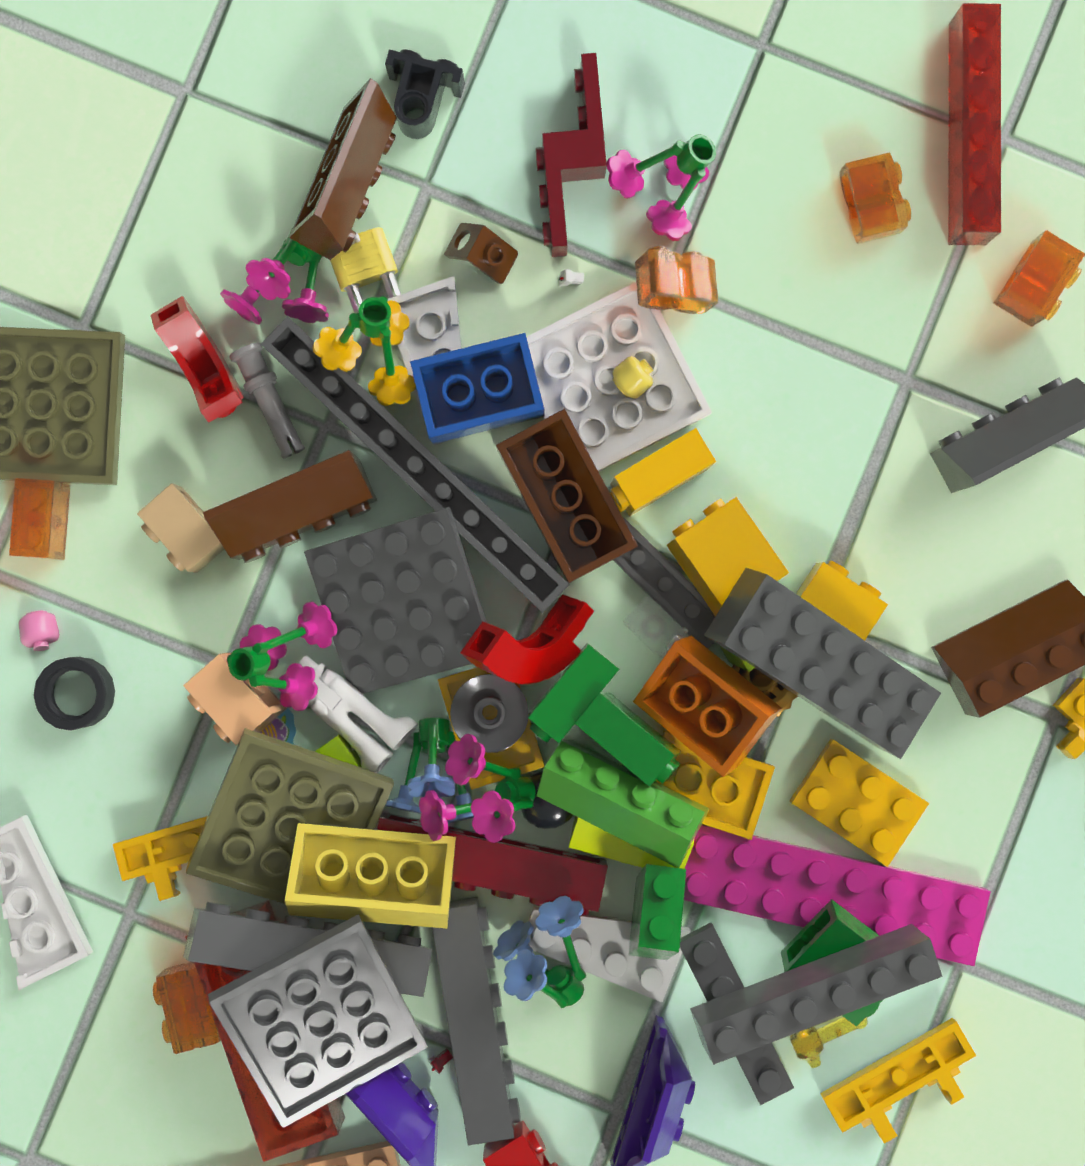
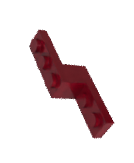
[535,53,607,257]

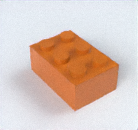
[633,635,782,777]

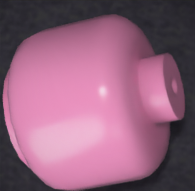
[19,610,60,651]

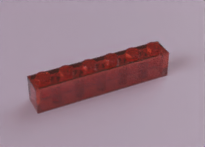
[948,3,1001,245]

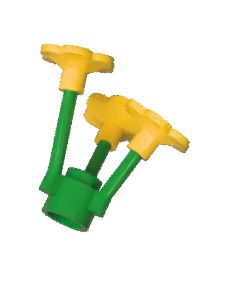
[312,296,416,406]

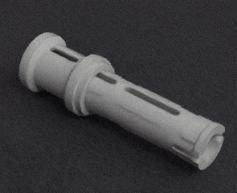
[229,342,305,459]

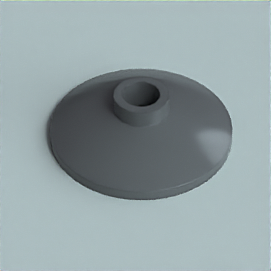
[450,674,529,753]

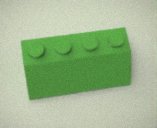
[537,740,709,868]

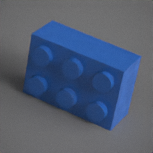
[410,333,545,444]

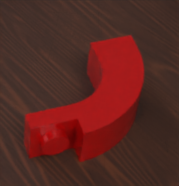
[150,296,244,423]
[460,594,594,684]

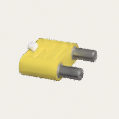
[330,227,401,313]

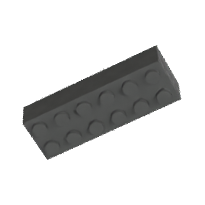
[704,568,941,759]

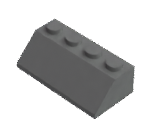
[930,377,1085,493]

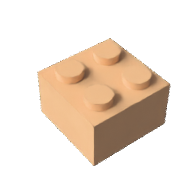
[183,653,287,745]

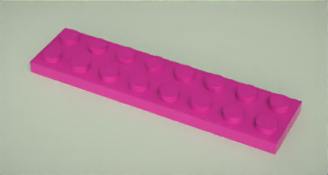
[684,824,991,967]

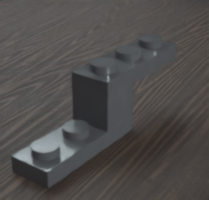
[680,922,794,1106]

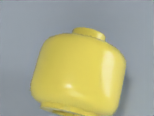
[612,356,653,399]

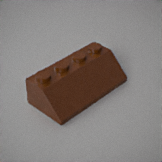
[289,78,397,260]
[496,409,638,583]
[203,450,378,563]
[931,580,1085,718]

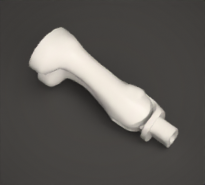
[298,656,418,773]

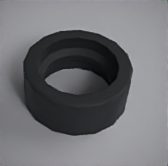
[33,657,115,731]

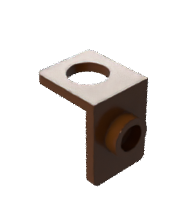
[444,223,518,284]

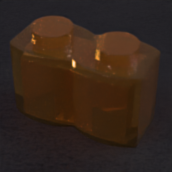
[839,152,911,244]
[635,246,718,314]

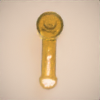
[790,1017,868,1068]

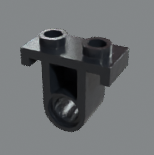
[385,49,465,139]

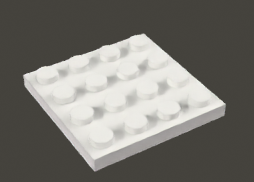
[527,278,712,472]

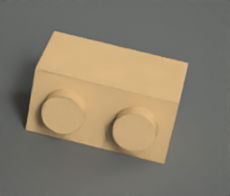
[137,483,224,573]

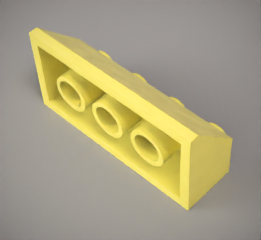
[285,823,456,929]

